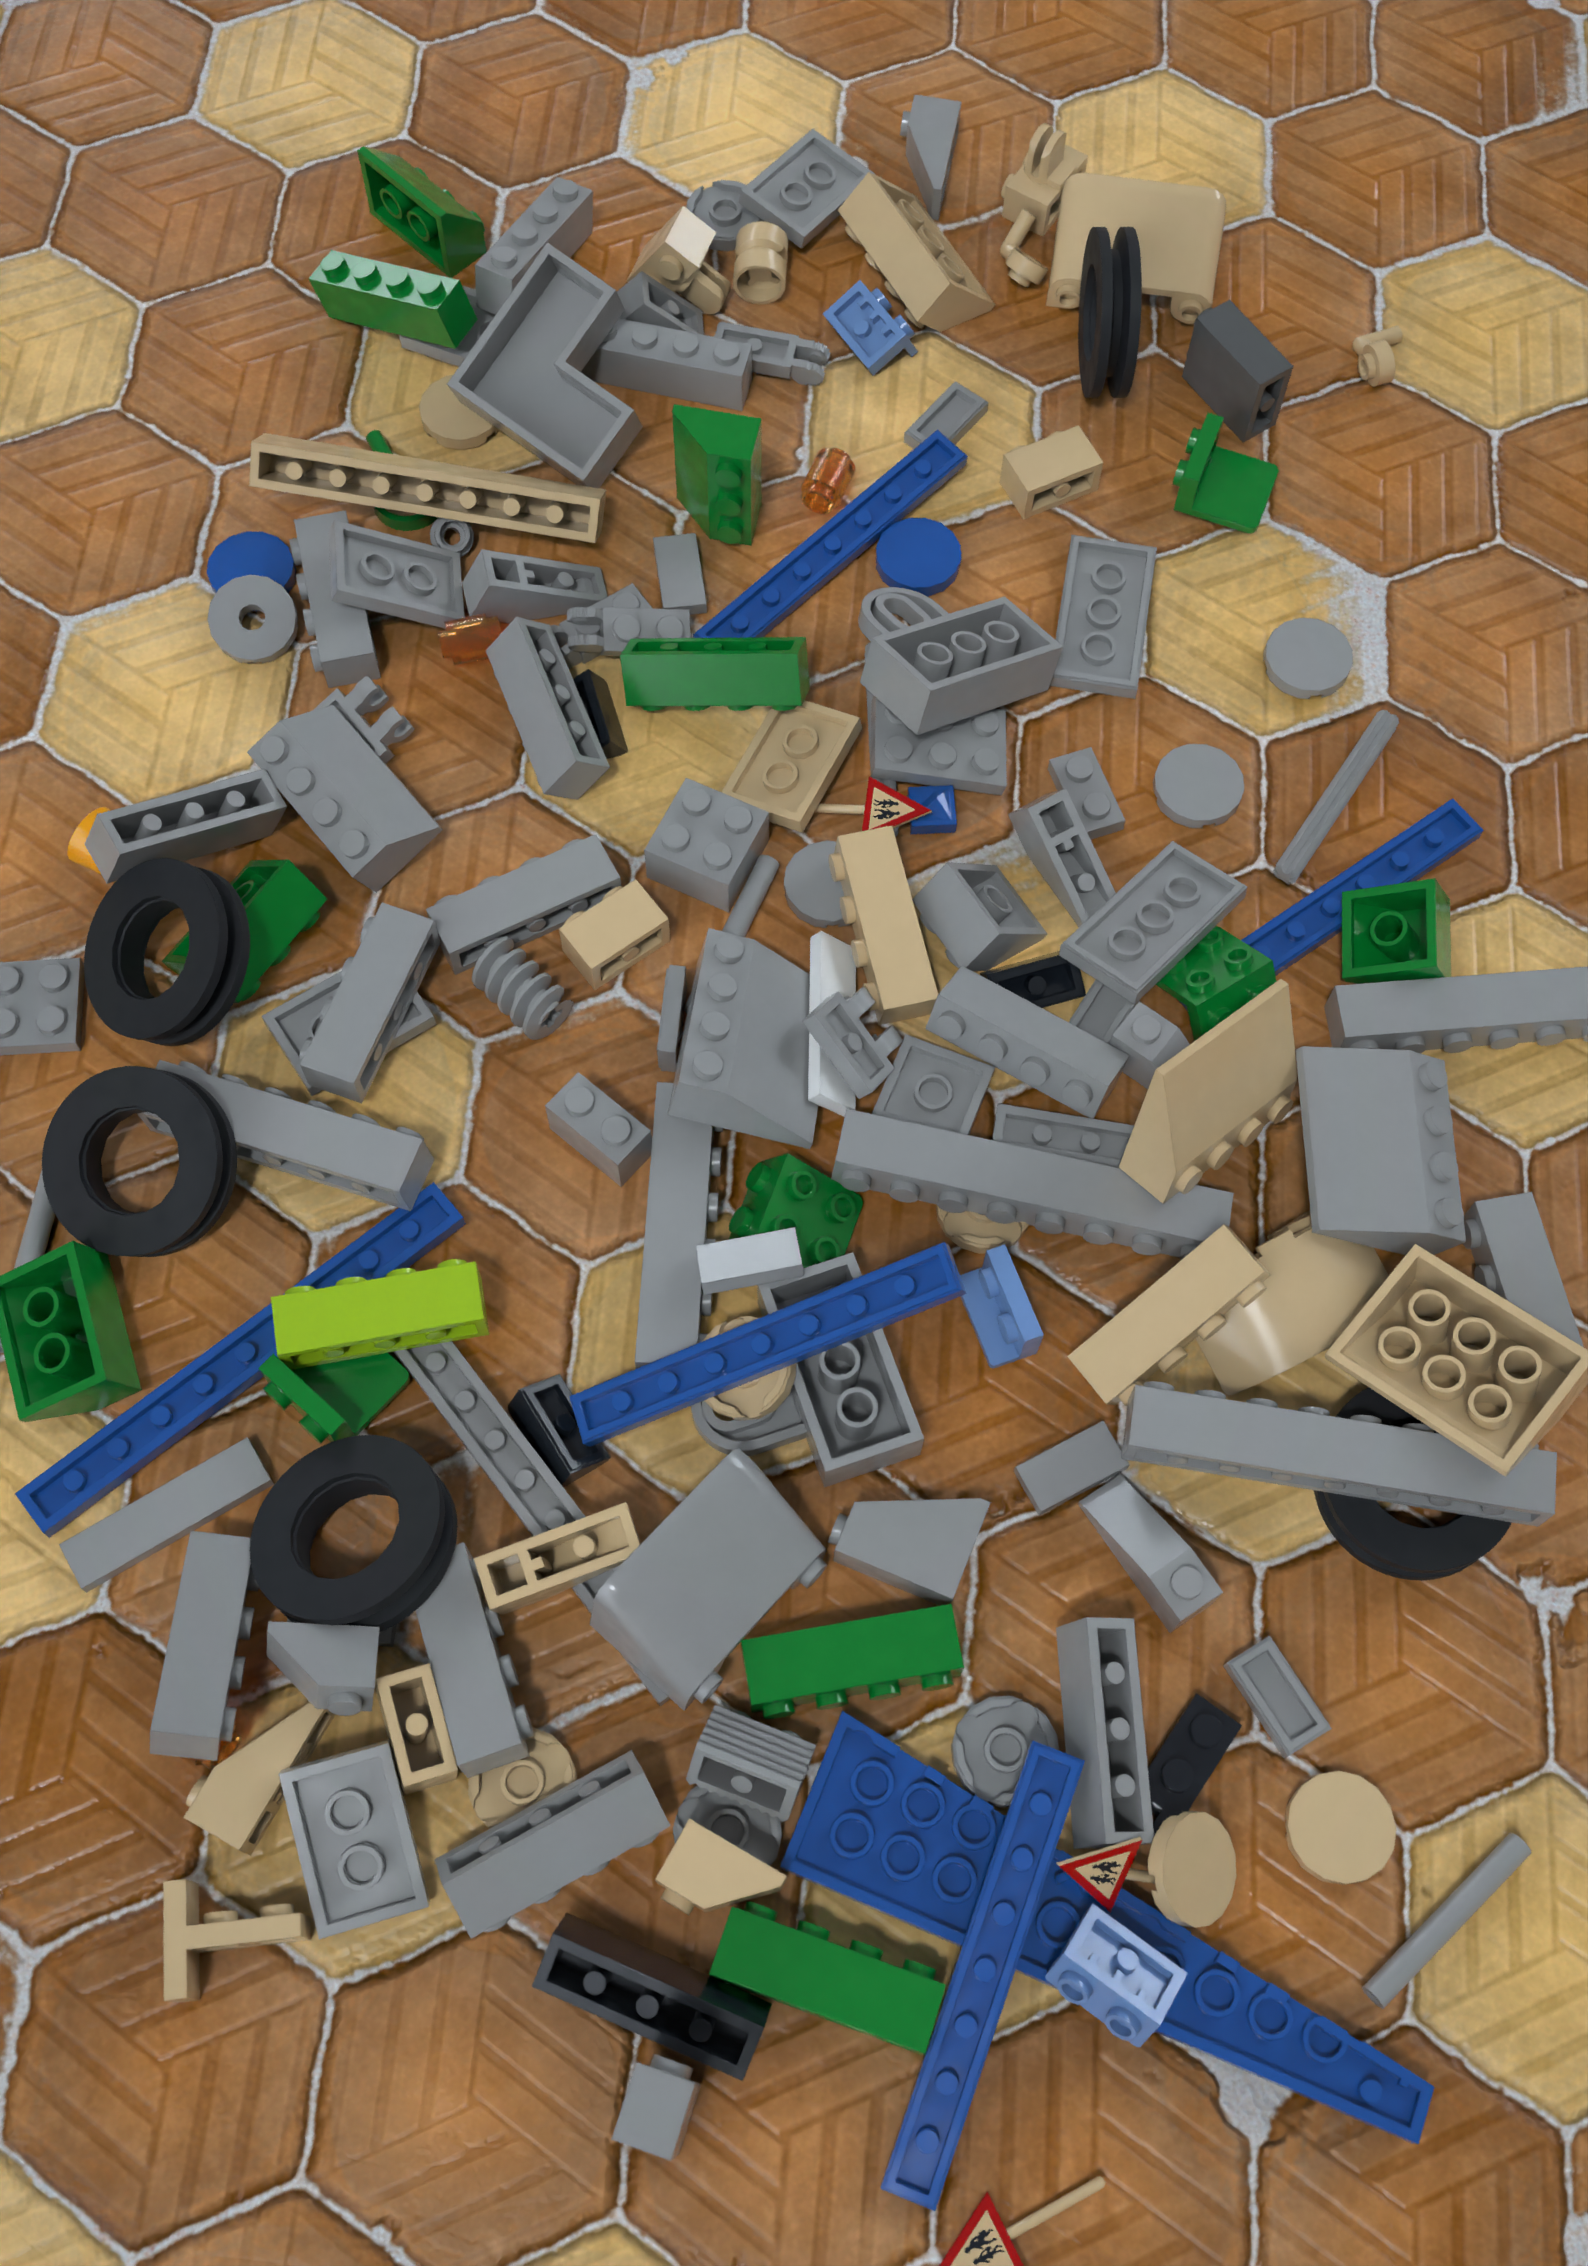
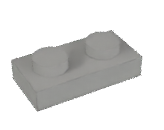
[1048,747,1126,840]

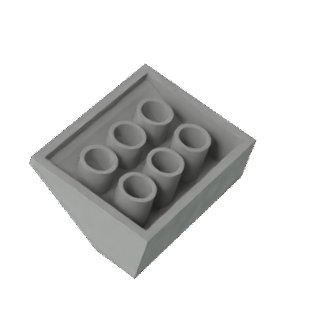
[667,928,818,1149]
[1296,1046,1466,1255]

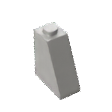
[828,1498,991,1606]

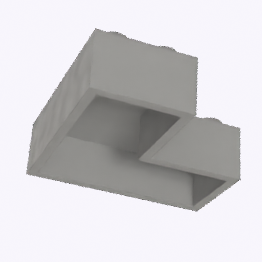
[447,242,643,488]

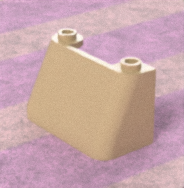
[1046,173,1226,324]

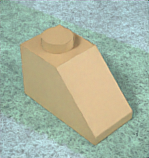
[655,1819,787,1915]

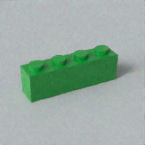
[308,250,478,349]
[620,637,810,711]
[741,1604,964,1719]
[709,1901,946,2055]

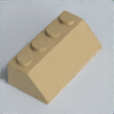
[838,172,995,332]

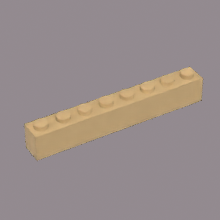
[249,433,606,543]

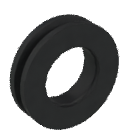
[1078,227,1142,398]
[84,858,250,1046]
[42,1066,237,1257]
[1314,1388,1512,1580]
[250,1435,458,1632]

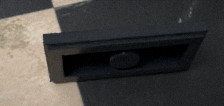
[573,669,628,759]
[980,951,1086,1008]
[508,1374,611,1487]

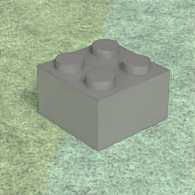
[644,778,769,913]

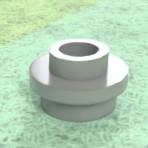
[430,517,474,558]

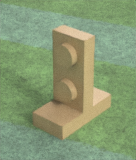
[163,1879,311,2003]

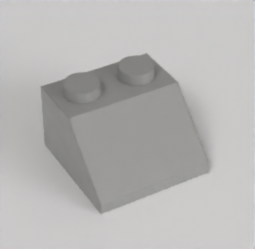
[912,862,1048,971]

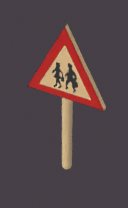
[814,776,932,831]
[1057,1837,1155,1912]
[939,2177,1105,2266]

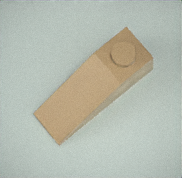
[474,1502,641,1615]
[183,1702,336,1855]

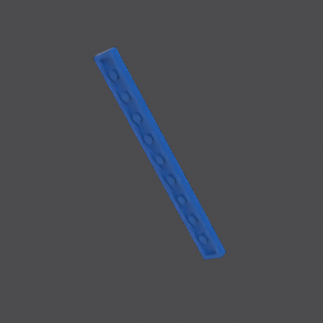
[15,1182,466,1538]

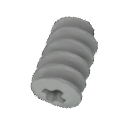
[472,936,574,1040]

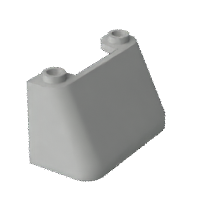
[590,1448,828,1711]

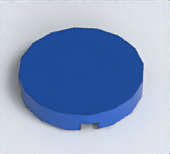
[876,518,961,596]
[206,531,296,611]

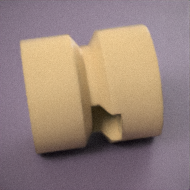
[733,221,788,304]

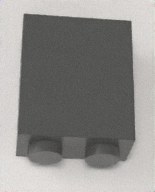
[1182,300,1293,443]

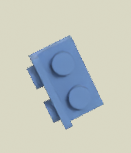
[823,280,918,376]
[960,1244,1044,1368]
[1045,1903,1188,2047]

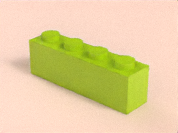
[271,1259,490,1370]

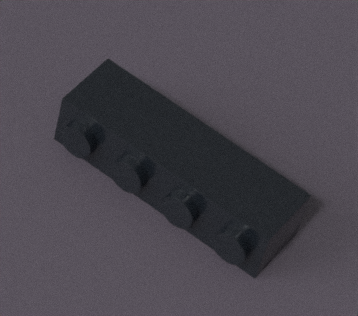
[532,1913,772,2081]

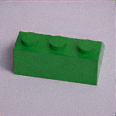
[357,146,487,278]
[672,404,762,546]
[161,860,327,1003]
[0,1241,142,1422]

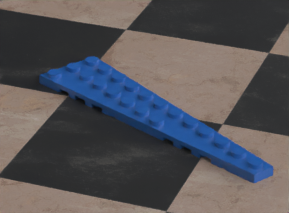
[780,1711,1434,2144]

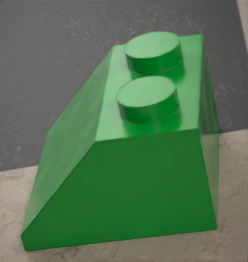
[1342,878,1451,984]

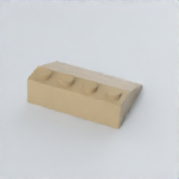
[1119,979,1298,1204]
[1325,1244,1588,1477]

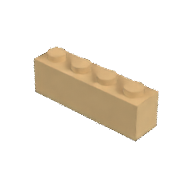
[829,825,938,1025]
[1067,1224,1271,1406]

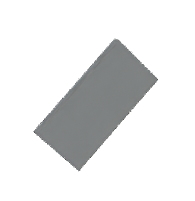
[1050,535,1157,699]
[1059,841,1248,1004]

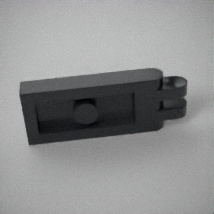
[1148,1694,1242,1836]

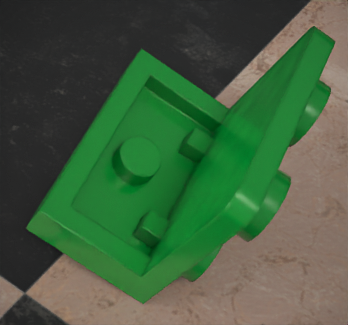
[1172,412,1279,534]
[1156,926,1277,1041]
[728,1153,863,1268]
[258,1353,410,1444]

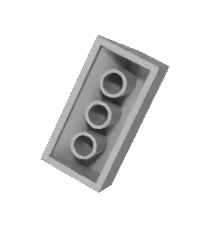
[247,705,443,893]

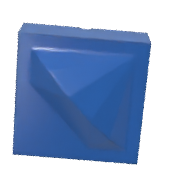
[907,785,957,834]

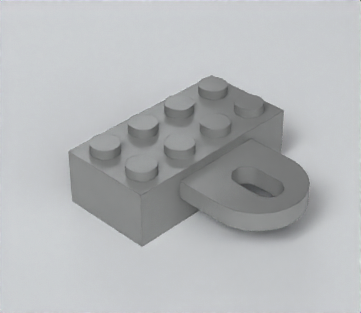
[858,587,1063,735]
[691,1252,924,1487]

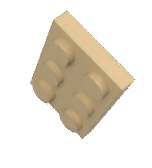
[722,700,862,833]

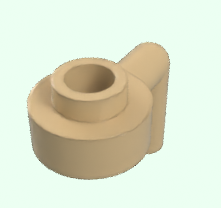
[1000,209,1048,288]
[1352,326,1402,386]

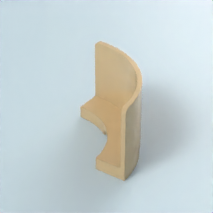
[1195,1210,1389,1395]

